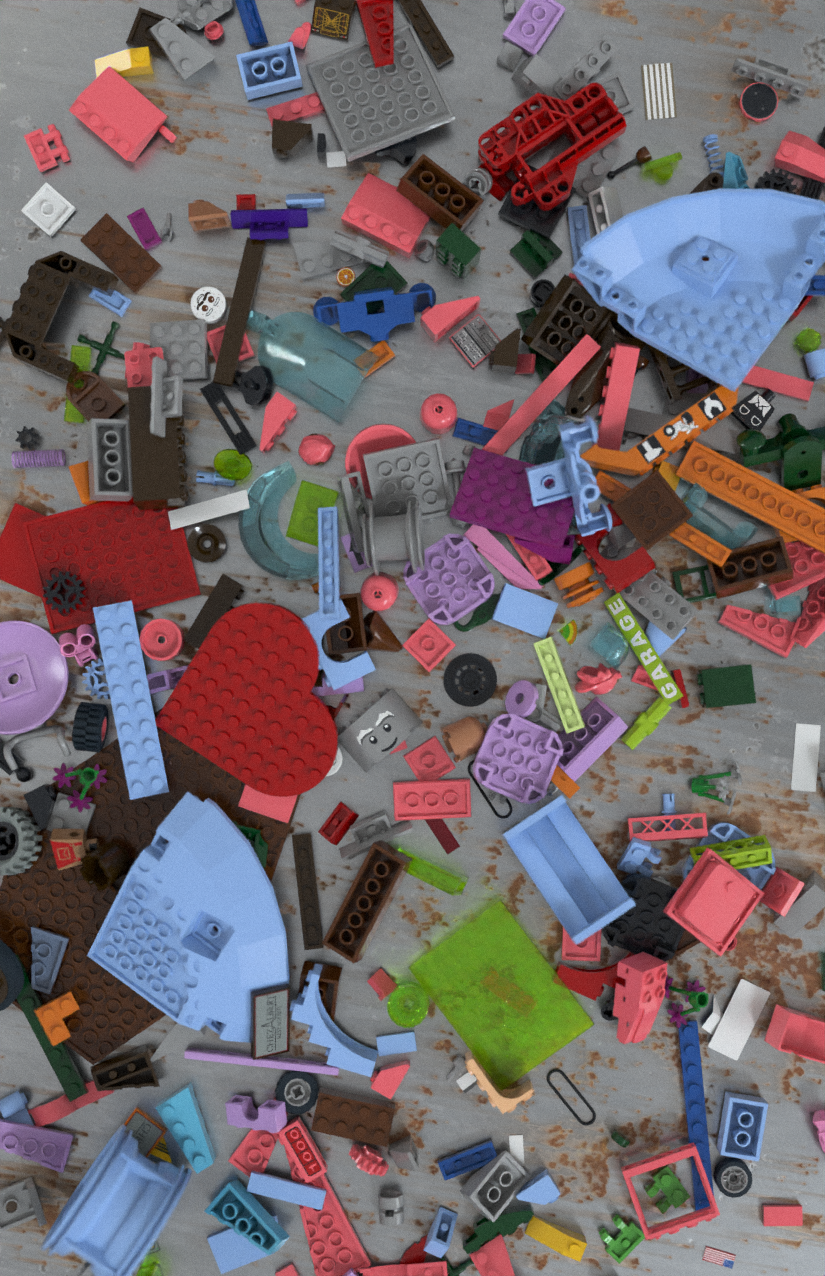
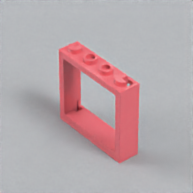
[621,1142,720,1240]

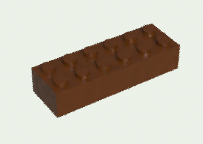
[322,840,413,963]

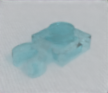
[246,310,279,336]

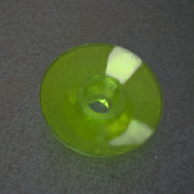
[214,449,252,480]

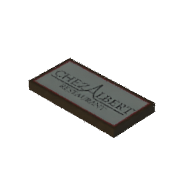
[251,984,290,1060]

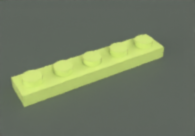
[533,637,586,734]

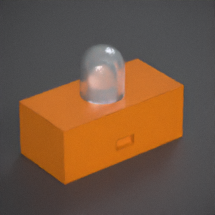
[546,765,580,799]

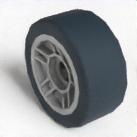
[714,1157,753,1198]

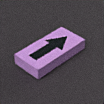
[340,534,373,573]

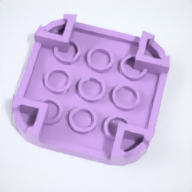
[403,533,495,625]
[473,714,564,804]

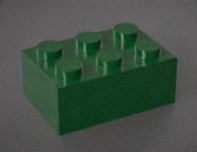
[436,223,481,279]

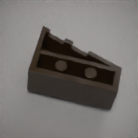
[91,1045,160,1091]

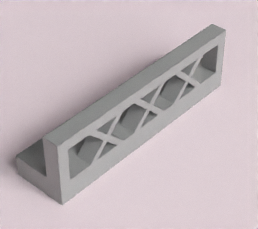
[337,471,369,553]

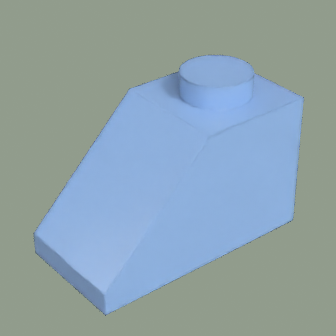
[516,1169,561,1205]
[423,1207,458,1258]

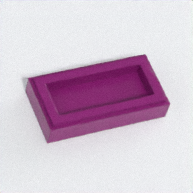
[127,207,162,251]

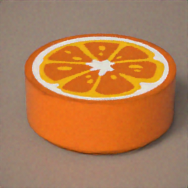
[336,267,356,288]

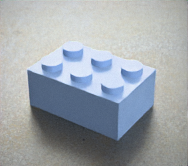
[236,42,303,100]
[716,1091,768,1162]

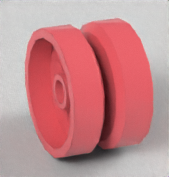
[139,618,185,661]

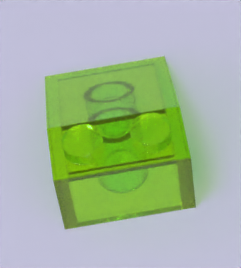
[286,480,340,547]

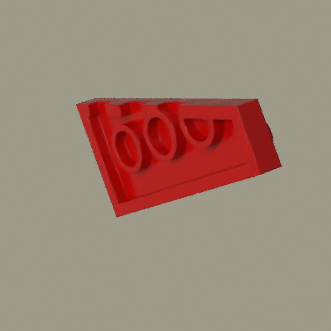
[356,0,394,68]

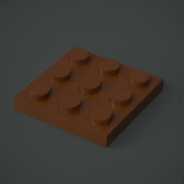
[611,470,693,551]

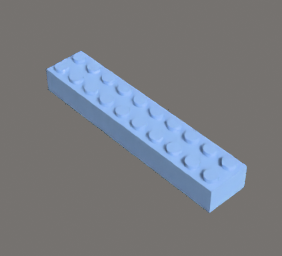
[93,601,169,800]

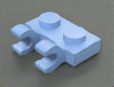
[617,837,662,877]

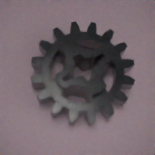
[754,169,797,195]
[43,571,86,613]

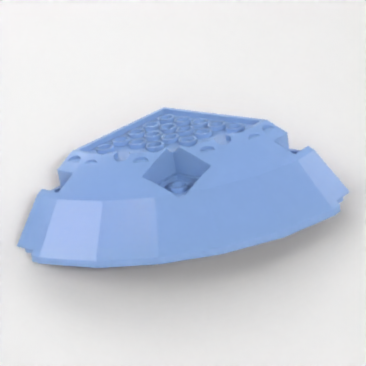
[572,189,825,392]
[87,792,290,1043]

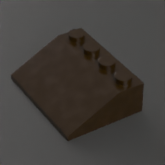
[521,274,614,365]

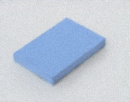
[492,583,558,639]

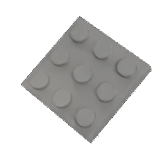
[547,127,621,201]
[150,319,208,380]

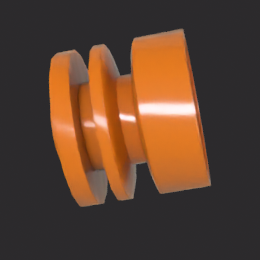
[553,562,604,608]

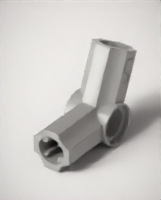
[526,683,562,733]

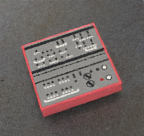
[449,314,501,368]

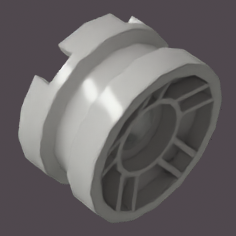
[462,168,493,197]

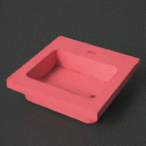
[663,848,765,957]

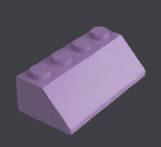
[557,696,628,782]

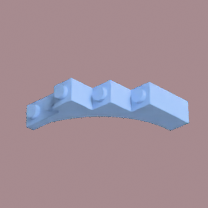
[289,963,378,1077]

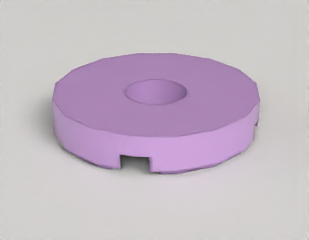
[505,680,539,718]

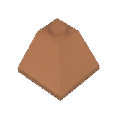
[188,199,232,231]

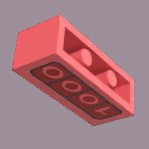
[277,1116,328,1183]

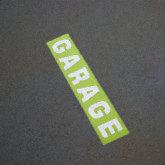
[604,593,683,706]

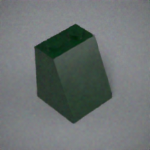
[696,664,756,708]

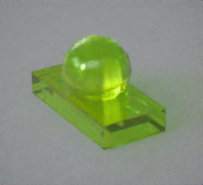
[641,152,683,181]

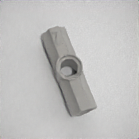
[330,229,389,268]

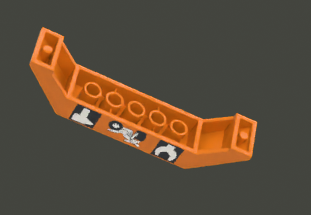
[580,383,739,476]

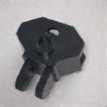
[375,135,418,164]
[232,366,274,406]

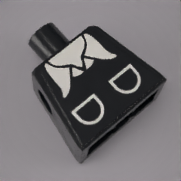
[730,389,776,431]

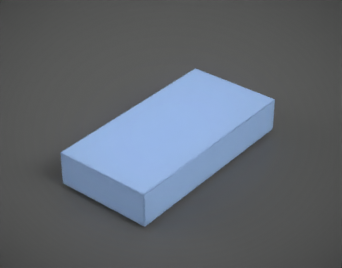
[89,289,132,317]
[376,1031,417,1056]

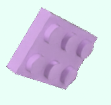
[503,0,566,56]

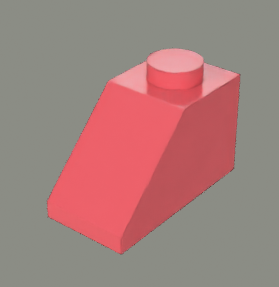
[370,1060,410,1100]

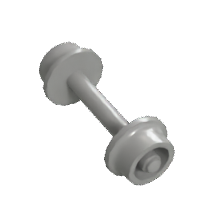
[444,458,471,528]

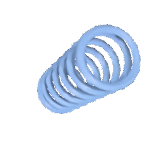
[703,134,724,177]

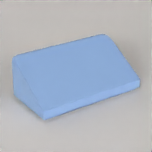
[286,193,325,209]

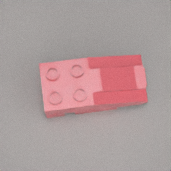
[613,952,668,1044]
[764,1004,825,1064]

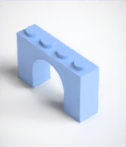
[301,599,376,690]

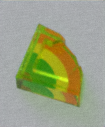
[559,619,577,646]

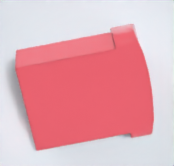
[367,968,397,1001]

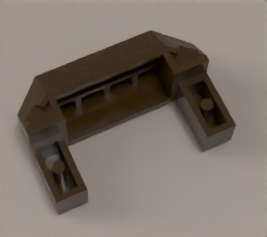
[4,251,119,384]

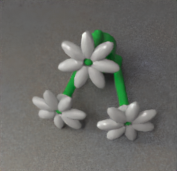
[692,761,742,814]

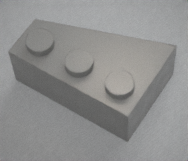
[149,18,216,81]
[511,54,577,100]
[774,871,825,938]

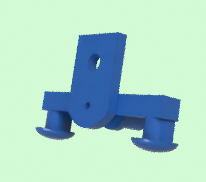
[313,283,436,342]

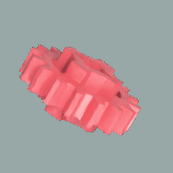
[349,1144,389,1176]

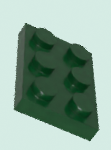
[340,261,408,314]

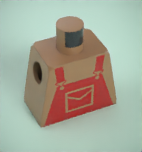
[50,829,99,870]

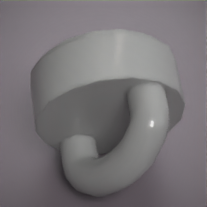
[415,239,435,261]

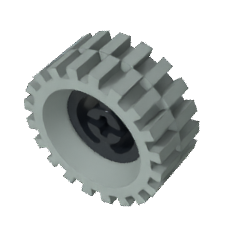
[0,807,42,875]

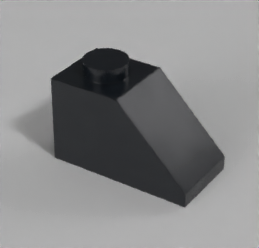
[23,784,57,830]

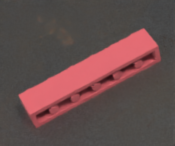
[591,342,640,451]

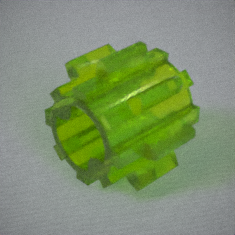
[796,327,822,353]

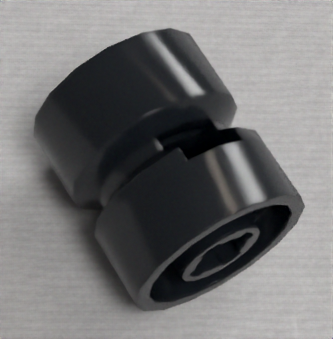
[529,279,555,310]

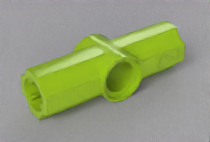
[621,697,672,750]

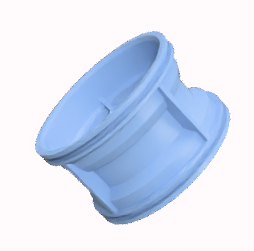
[40,1124,192,1276]

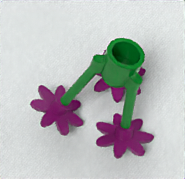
[52,763,107,813]
[664,975,709,1028]

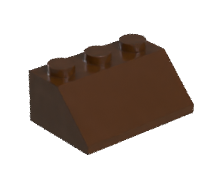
[326,593,367,655]

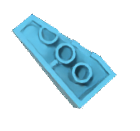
[723,152,750,189]

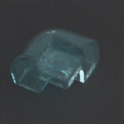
[588,621,629,669]

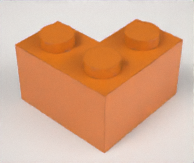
[33,991,80,1046]

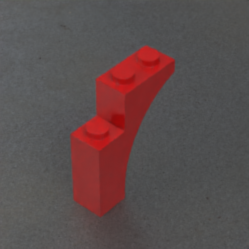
[552,952,636,1001]

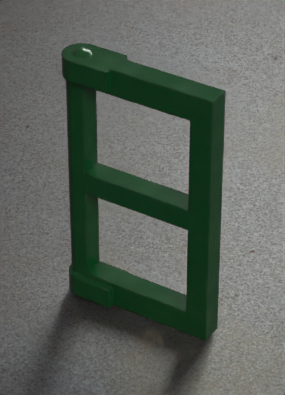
[672,565,736,603]

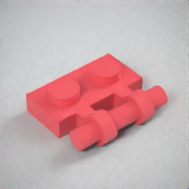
[24,124,70,172]

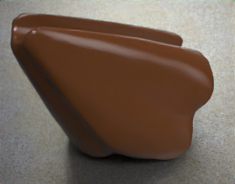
[364,610,403,652]

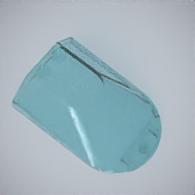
[258,312,380,423]

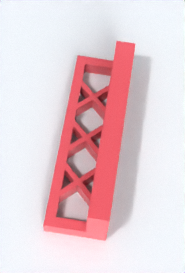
[628,813,708,843]

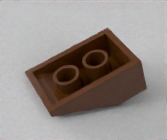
[298,961,342,1022]

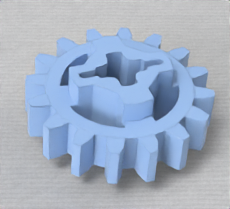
[82,658,109,699]

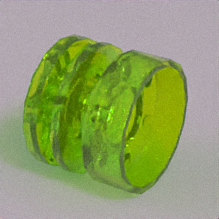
[387,981,430,1028]

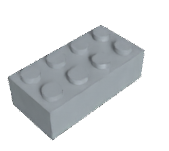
[87,418,133,501]

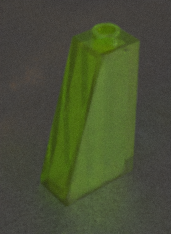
[398,848,469,896]

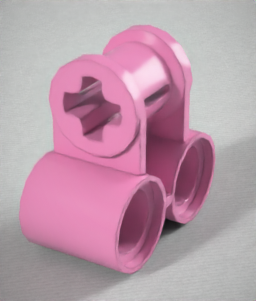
[59,624,99,667]

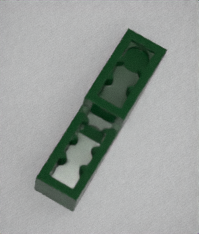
[516,307,556,384]

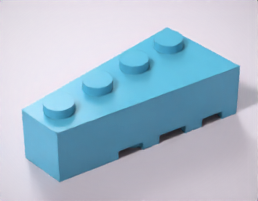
[155,1082,216,1174]
[204,1179,290,1255]

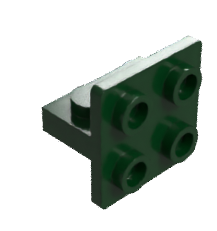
[510,230,563,278]

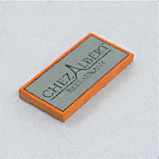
[124,1107,168,1157]

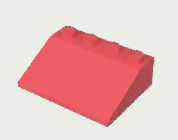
[69,66,168,162]
[341,173,431,259]

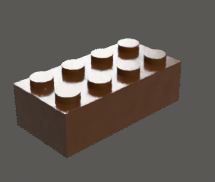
[396,154,484,231]
[707,536,793,599]
[311,1087,395,1147]

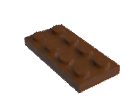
[80,213,162,294]

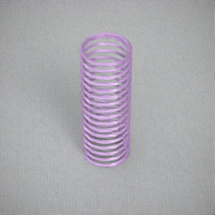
[11,449,65,468]

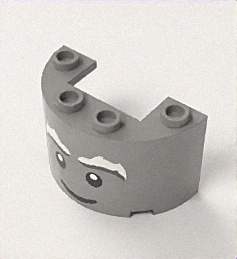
[338,688,423,773]

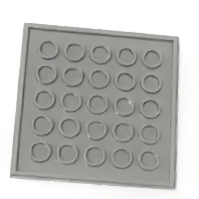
[306,24,455,162]

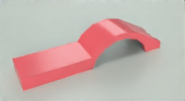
[28,1080,115,1127]
[359,1261,448,1276]

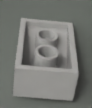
[459,1150,530,1222]

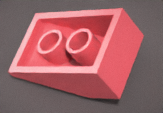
[420,296,480,343]

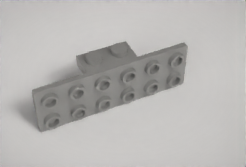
[591,542,698,640]

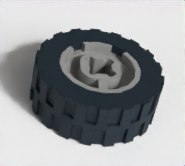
[275,1071,319,1115]

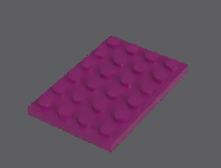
[450,447,575,550]

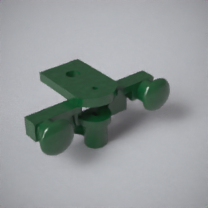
[736,413,825,491]

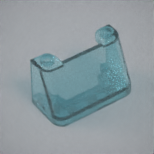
[680,483,759,550]

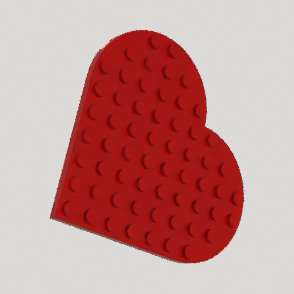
[155,602,338,797]

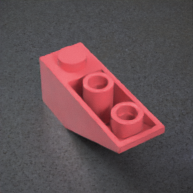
[259,392,297,454]

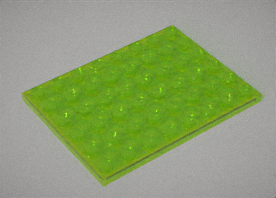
[408,899,594,1091]

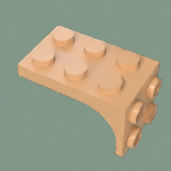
[464,1050,534,1114]

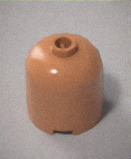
[440,716,488,763]

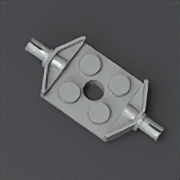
[170,0,233,30]

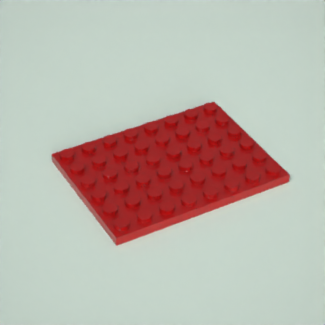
[22,497,201,634]

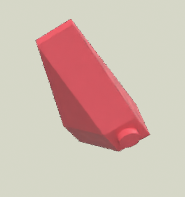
[775,130,825,183]
[790,578,825,648]

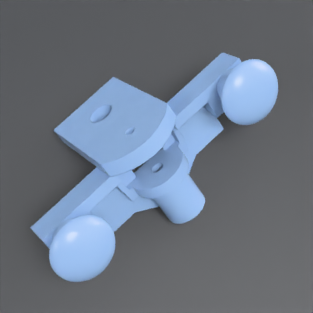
[526,415,612,537]

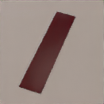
[424,819,460,855]

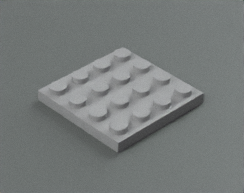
[363,438,452,520]

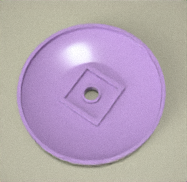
[0,621,69,735]

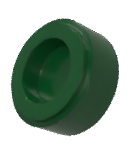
[611,1130,630,1148]

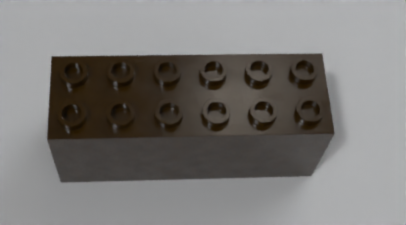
[128,386,188,510]

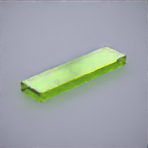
[64,345,92,424]

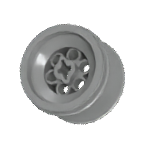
[362,500,425,576]

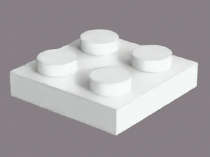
[21,182,76,237]

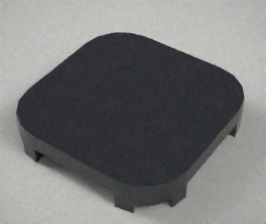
[602,873,685,961]

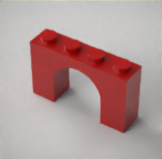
[573,503,656,593]

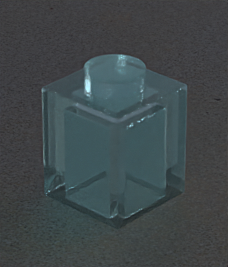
[770,596,801,617]

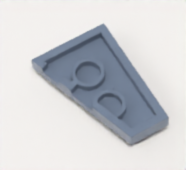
[31,926,69,994]

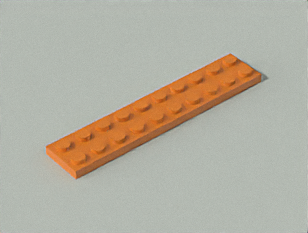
[675,441,825,554]

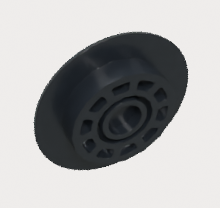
[443,653,497,707]

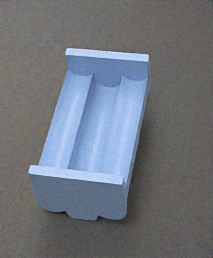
[502,795,636,945]

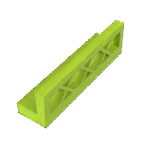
[689,835,772,870]

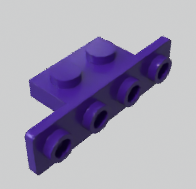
[230,208,308,240]

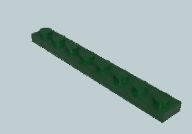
[15,954,88,1102]

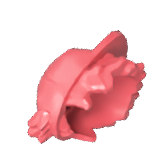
[575,663,622,695]

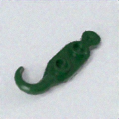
[453,584,513,632]

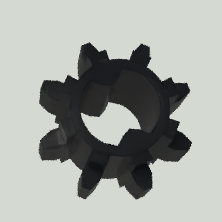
[15,426,41,450]

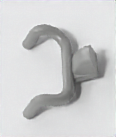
[3,721,71,770]

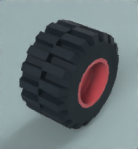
[72,702,108,753]

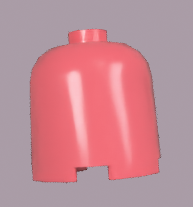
[420,393,457,435]
[361,572,399,611]

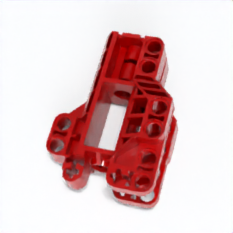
[478,82,627,211]

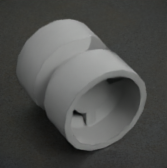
[378,1190,404,1226]

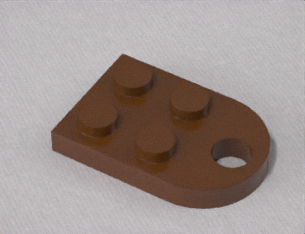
[66,371,126,422]

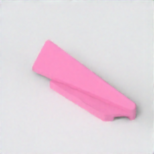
[463,524,543,589]

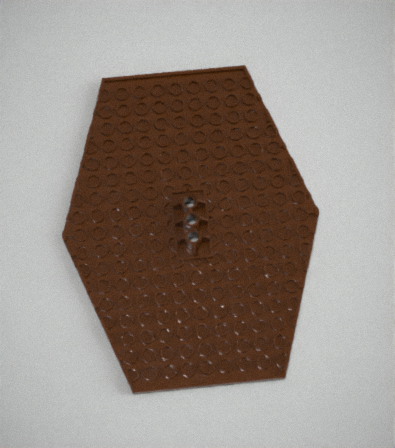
[0,708,301,1065]

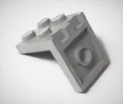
[0,1177,47,1233]

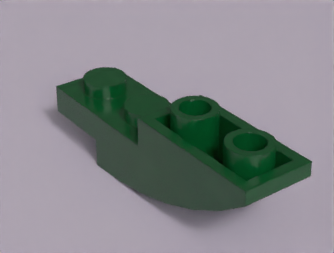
[462,1205,534,1254]

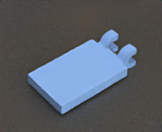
[207,1214,285,1274]

